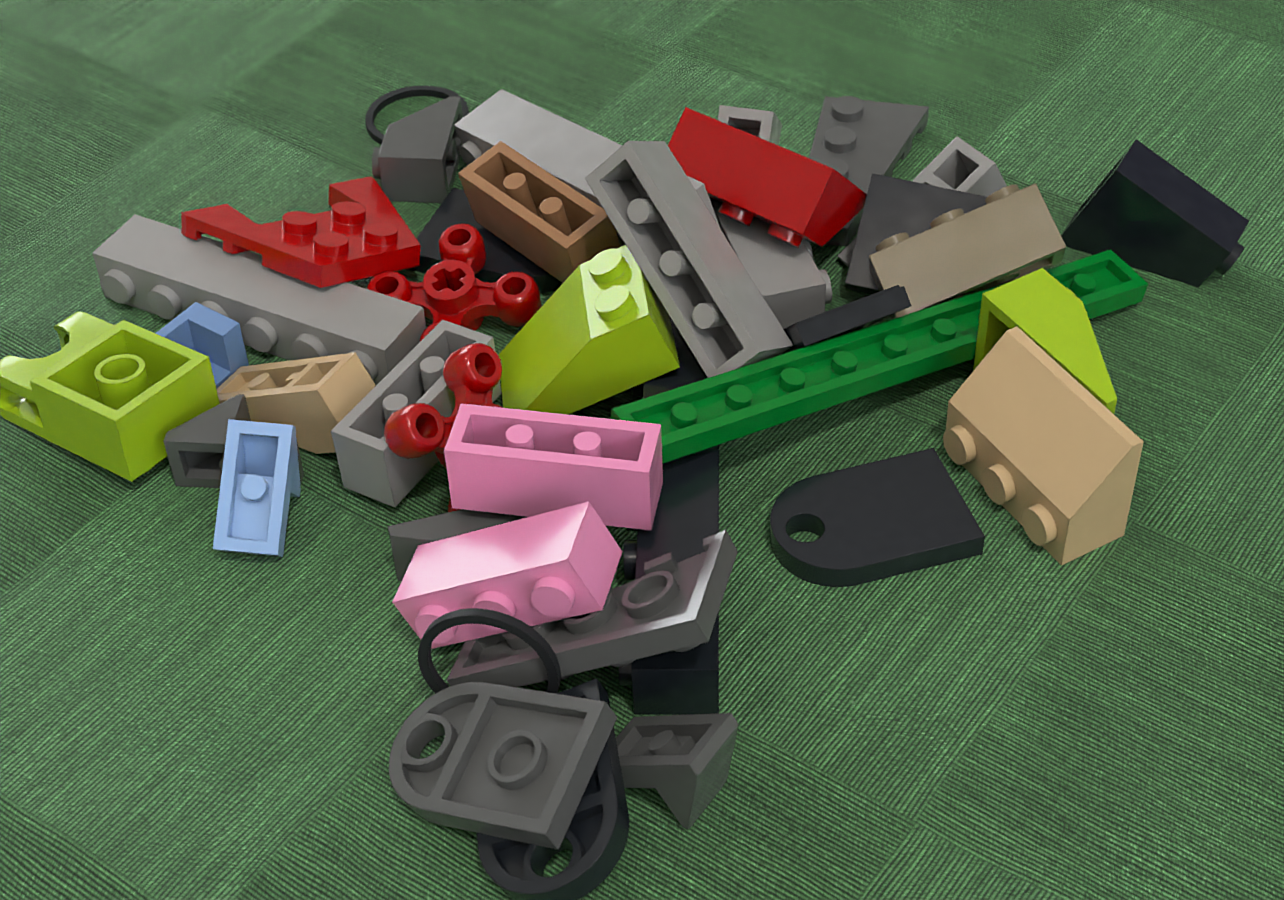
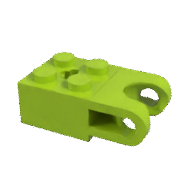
[0,311,220,482]

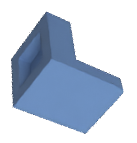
[155,302,249,389]

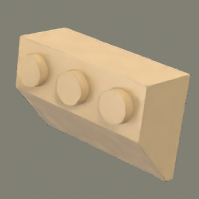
[943,326,1144,566]

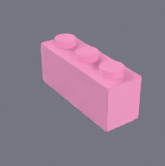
[444,404,663,531]
[392,502,623,649]

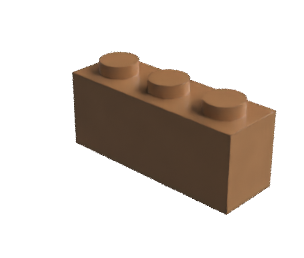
[458,141,621,283]

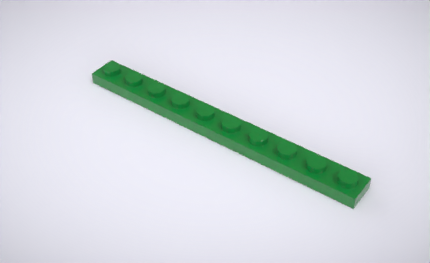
[610,249,1148,464]

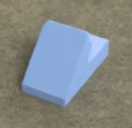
[213,419,301,557]

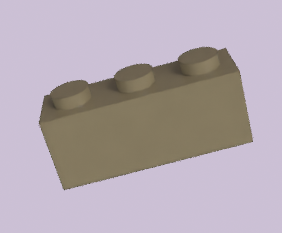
[869,183,1066,319]

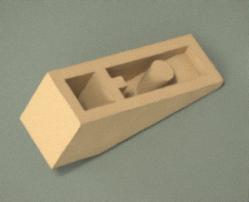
[217,352,376,454]

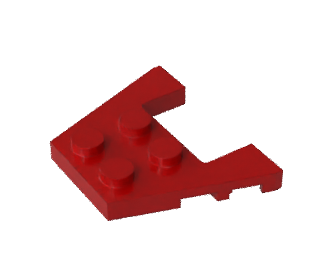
[181,176,421,288]

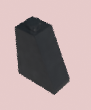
[1061,139,1249,287]

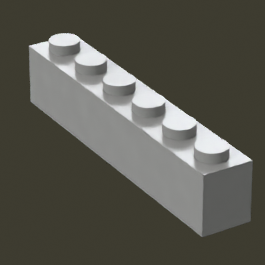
[453,89,721,246]
[92,214,426,385]

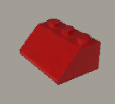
[668,107,867,248]

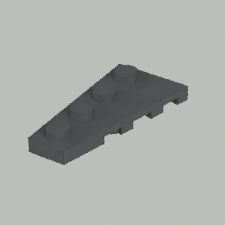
[809,96,929,247]
[447,530,738,687]

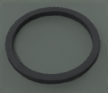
[365,85,469,145]
[418,608,561,694]

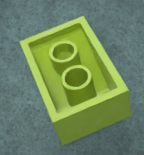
[498,245,680,415]
[973,268,1117,414]

